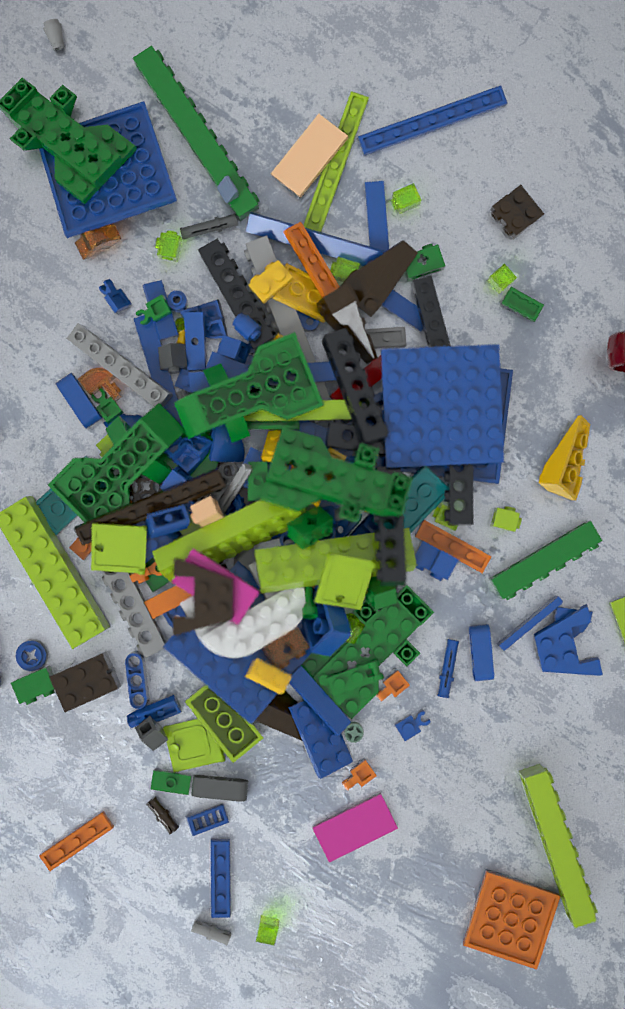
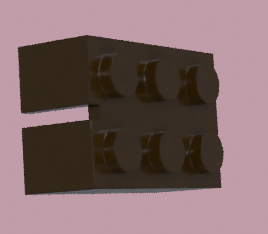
[49,651,121,712]

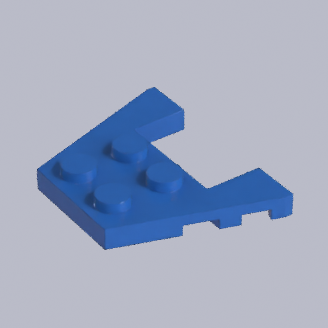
[534,604,603,676]

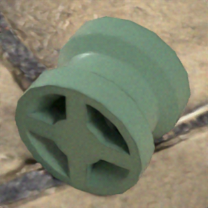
[344,721,364,743]

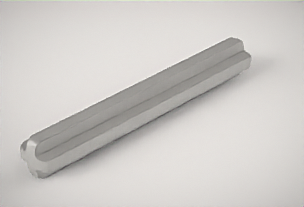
[218,463,252,515]

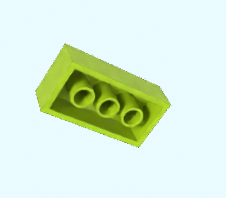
[184,684,263,763]

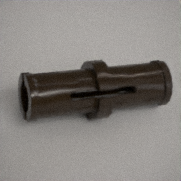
[146,796,179,835]

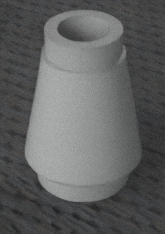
[43,19,64,50]

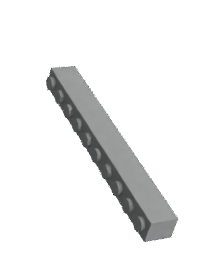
[244,235,331,424]

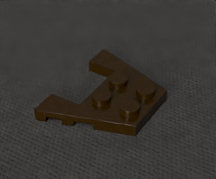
[173,558,234,636]

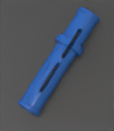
[437,639,459,698]

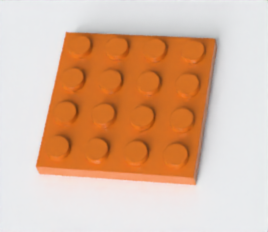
[463,870,561,970]

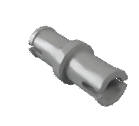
[191,919,231,946]

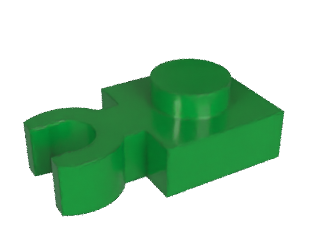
[135,295,173,325]
[91,388,124,424]

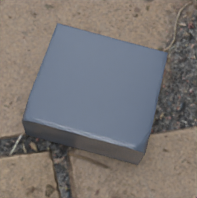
[217,176,239,203]

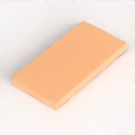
[271,114,349,198]

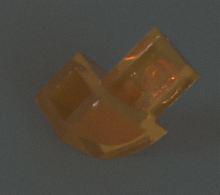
[75,223,121,260]
[78,368,122,401]

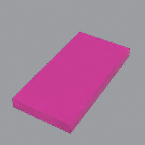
[172,548,260,625]
[312,793,398,863]

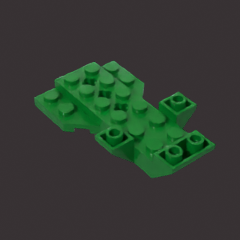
[0,77,137,204]
[174,332,324,443]
[48,403,185,523]
[260,427,412,522]
[301,585,434,719]

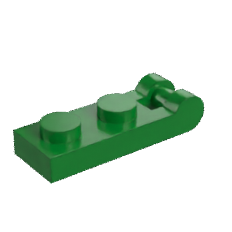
[327,659,384,696]

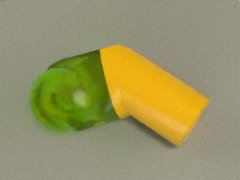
[175,318,185,344]

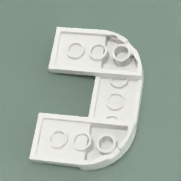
[180,562,306,658]

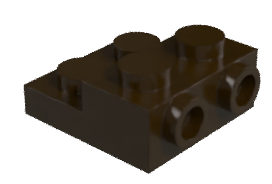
[490,184,544,239]

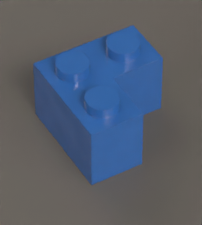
[414,540,459,582]

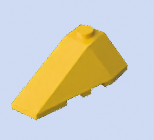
[538,415,590,501]

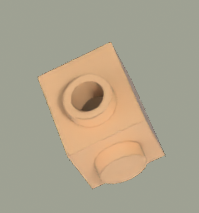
[190,496,224,527]

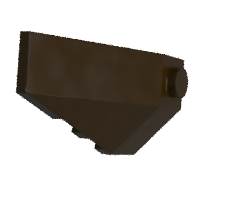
[339,240,418,317]
[316,282,378,364]
[255,690,302,741]

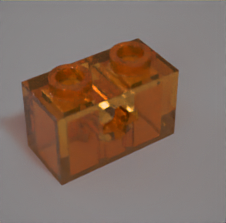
[262,627,310,670]

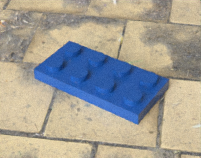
[288,700,353,779]

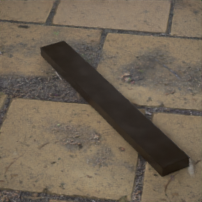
[74,468,226,546]

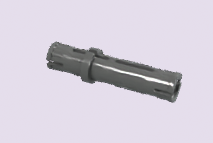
[180,213,238,240]

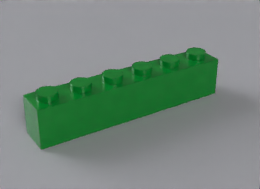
[489,521,603,600]

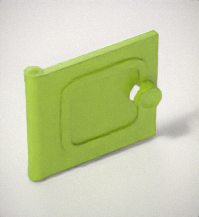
[91,523,147,575]
[314,553,376,610]
[163,718,226,772]

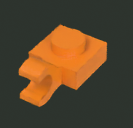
[130,562,162,584]
[376,670,410,701]
[342,759,377,790]

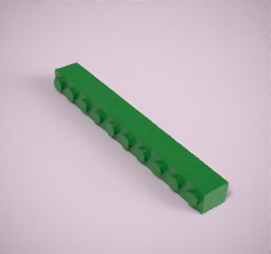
[133,45,260,221]

